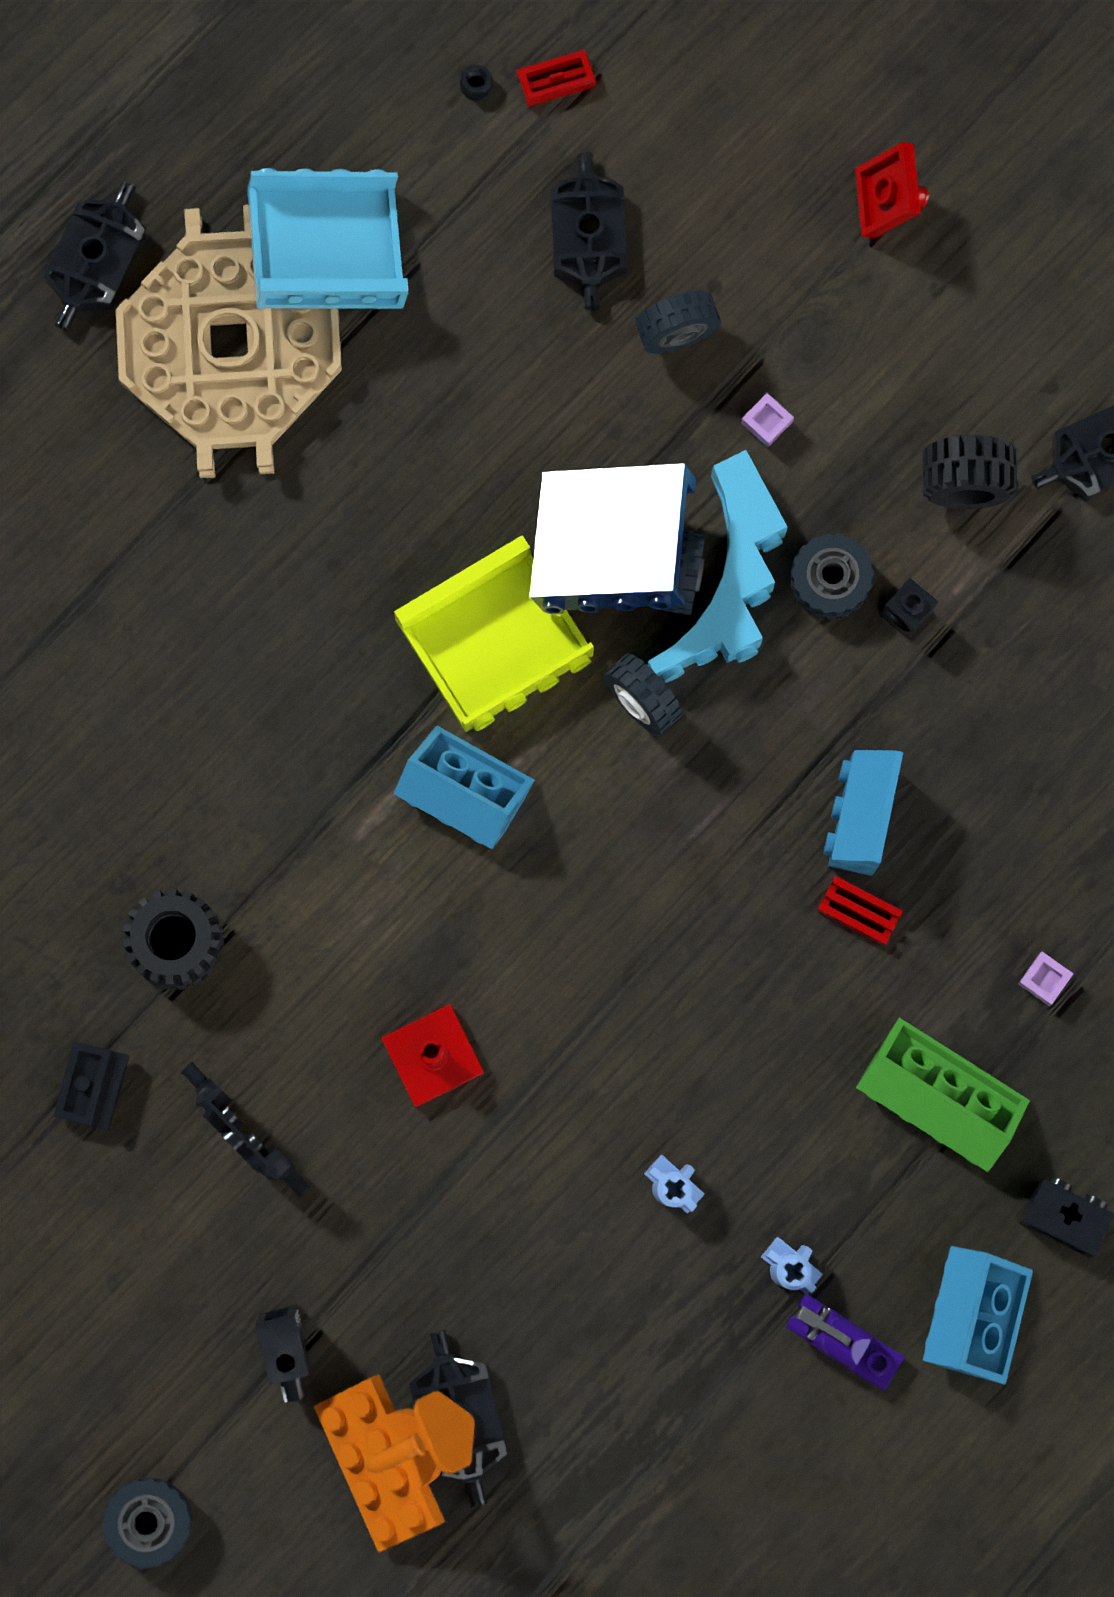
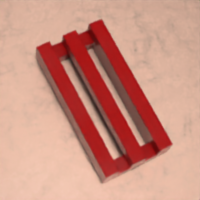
[516,49,596,107]
[817,876,903,946]

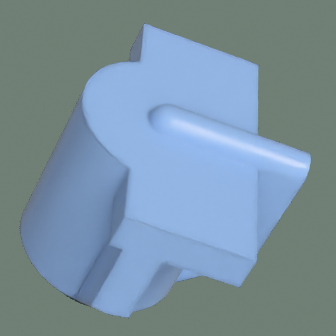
[644,1155,704,1213]
[761,1237,823,1294]

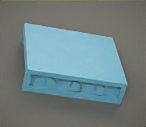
[247,168,409,309]

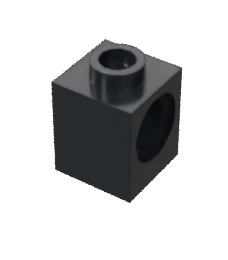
[881,578,939,640]

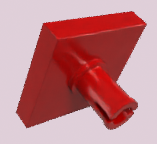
[855,142,929,239]
[381,1004,484,1108]

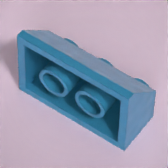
[393,726,535,849]
[823,750,903,876]
[923,1246,1033,1385]

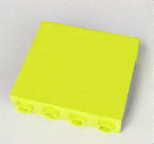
[394,535,594,732]

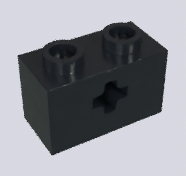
[1019,1176,1114,1258]

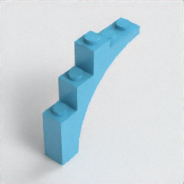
[648,450,787,683]

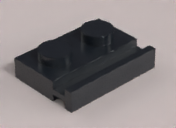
[53,1041,130,1131]

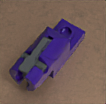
[785,1294,904,1391]

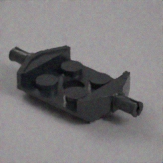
[551,152,627,311]
[43,181,147,332]
[1031,405,1114,502]
[181,1062,311,1198]
[409,1330,507,1507]

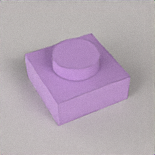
[741,393,794,447]
[1018,952,1073,1006]

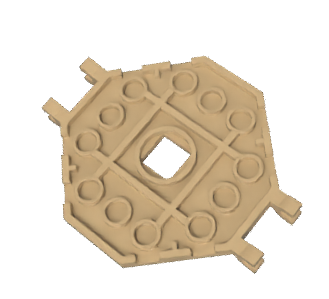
[116,205,342,478]

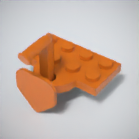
[314,1374,475,1553]

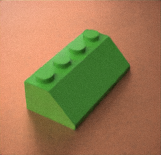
[856,1017,1030,1172]

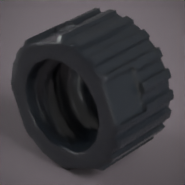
[460,64,492,101]

